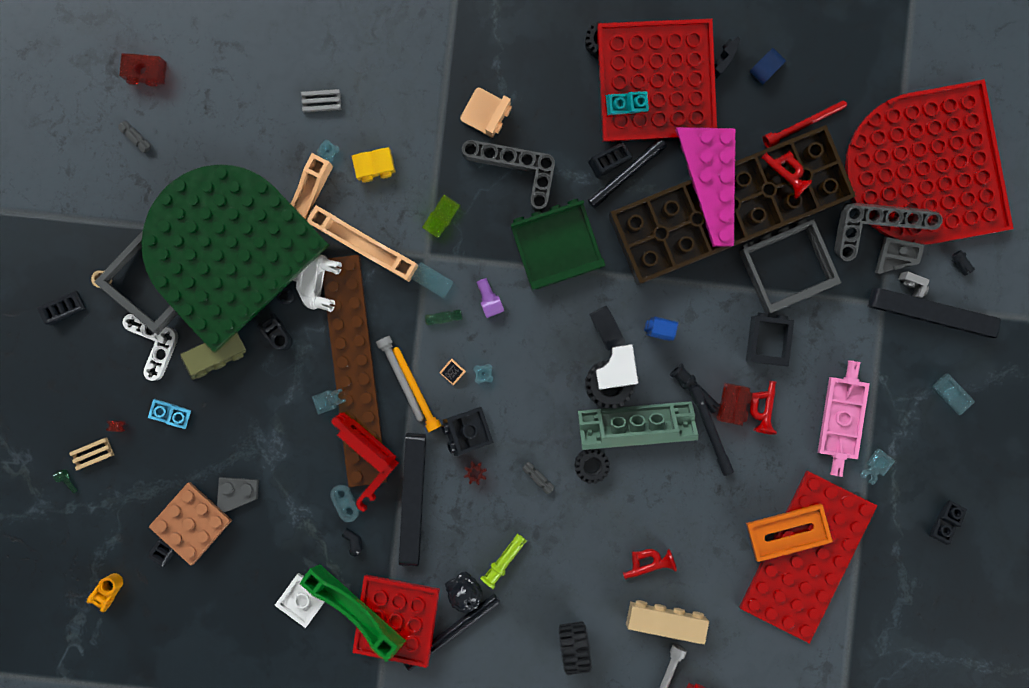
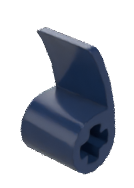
[749,48,786,85]

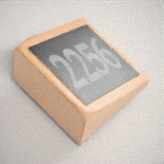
[439,359,466,385]

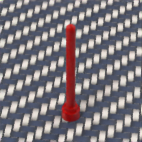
[763,101,847,149]

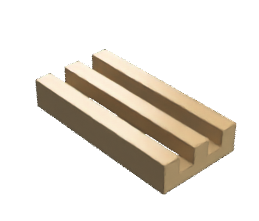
[69,438,114,470]

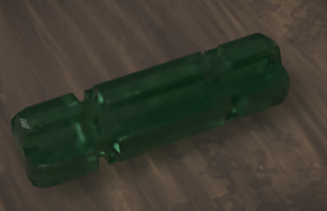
[425,309,463,325]

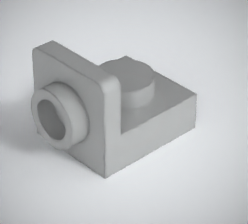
[898,272,930,298]

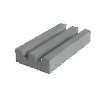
[301,89,341,112]

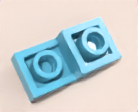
[148,399,191,429]

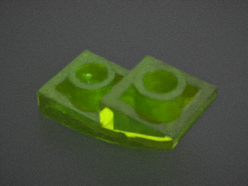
[422,195,461,238]

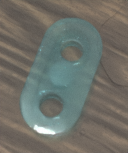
[330,485,359,522]

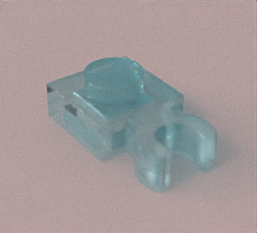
[312,389,346,415]
[860,449,895,485]

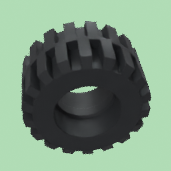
[585,360,635,409]
[559,621,592,675]

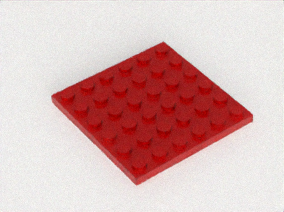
[597,19,717,142]

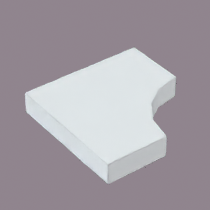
[596,345,638,389]

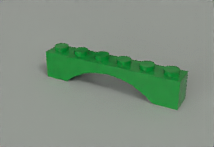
[299,564,406,662]

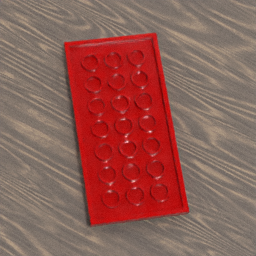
[739,470,877,644]

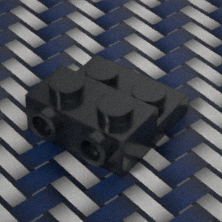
[441,407,494,456]

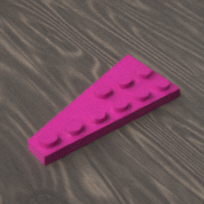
[675,128,735,247]

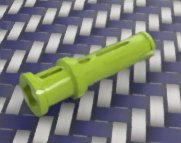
[480,533,527,589]

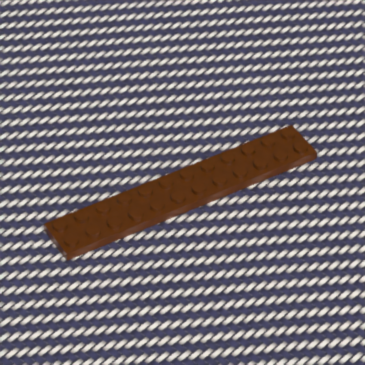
[323,255,388,487]

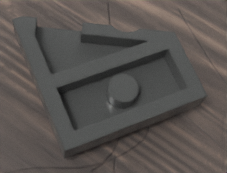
[217,477,259,513]

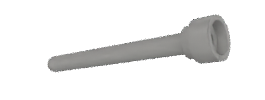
[376,335,424,422]
[660,644,687,688]

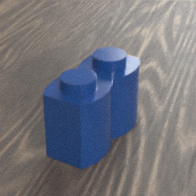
[644,316,678,341]

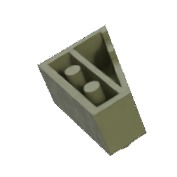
[180,333,246,380]

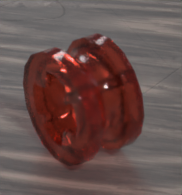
[106,420,125,432]

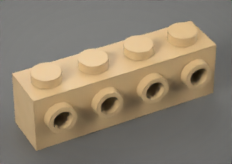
[626,600,709,645]

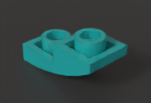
[606,91,649,115]

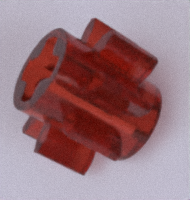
[464,461,487,485]

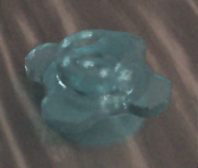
[317,140,340,162]
[473,364,494,384]

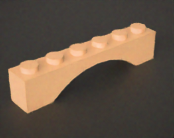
[291,153,333,219]
[307,205,418,282]

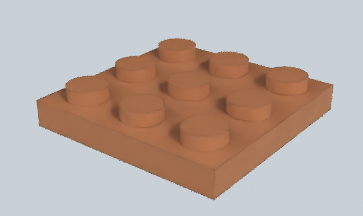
[149,482,232,565]

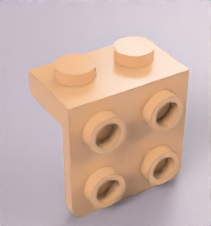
[460,87,512,138]

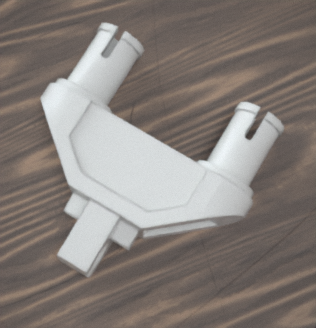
[293,254,342,312]

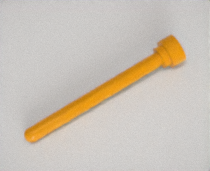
[392,347,441,433]

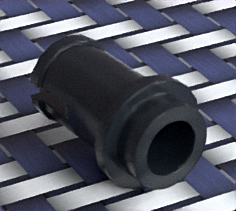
[951,250,975,276]

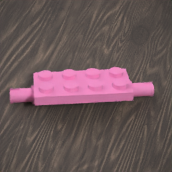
[817,360,870,477]

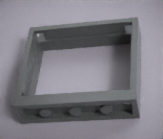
[739,219,841,314]
[94,231,178,335]

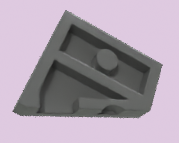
[875,237,924,274]

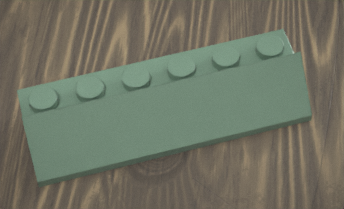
[578,401,699,450]

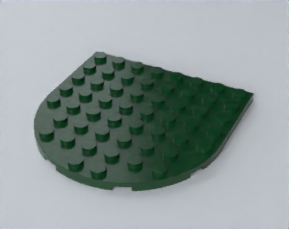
[142,165,329,352]

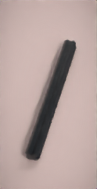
[404,594,500,671]

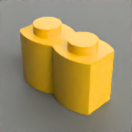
[352,147,396,182]

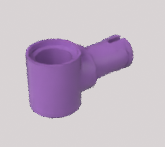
[476,278,504,318]

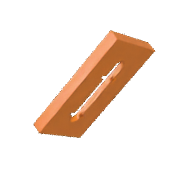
[746,504,833,562]

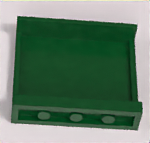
[510,199,605,291]

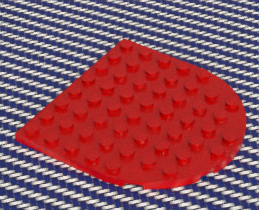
[845,79,1014,245]

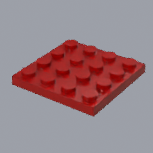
[352,575,440,668]

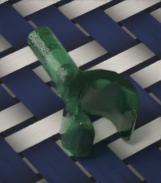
[53,470,78,494]

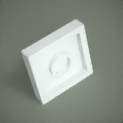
[275,573,324,628]

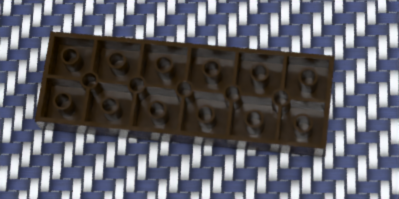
[609,125,856,285]

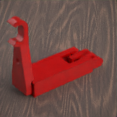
[332,412,399,512]

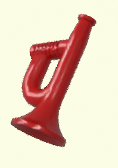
[761,151,812,199]
[750,381,777,435]
[623,549,677,580]

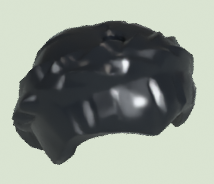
[445,572,482,613]

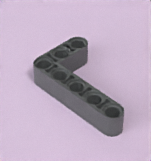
[462,140,555,211]
[834,203,942,261]

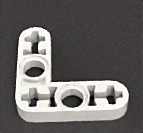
[123,314,178,381]

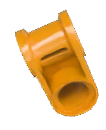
[86,573,123,613]

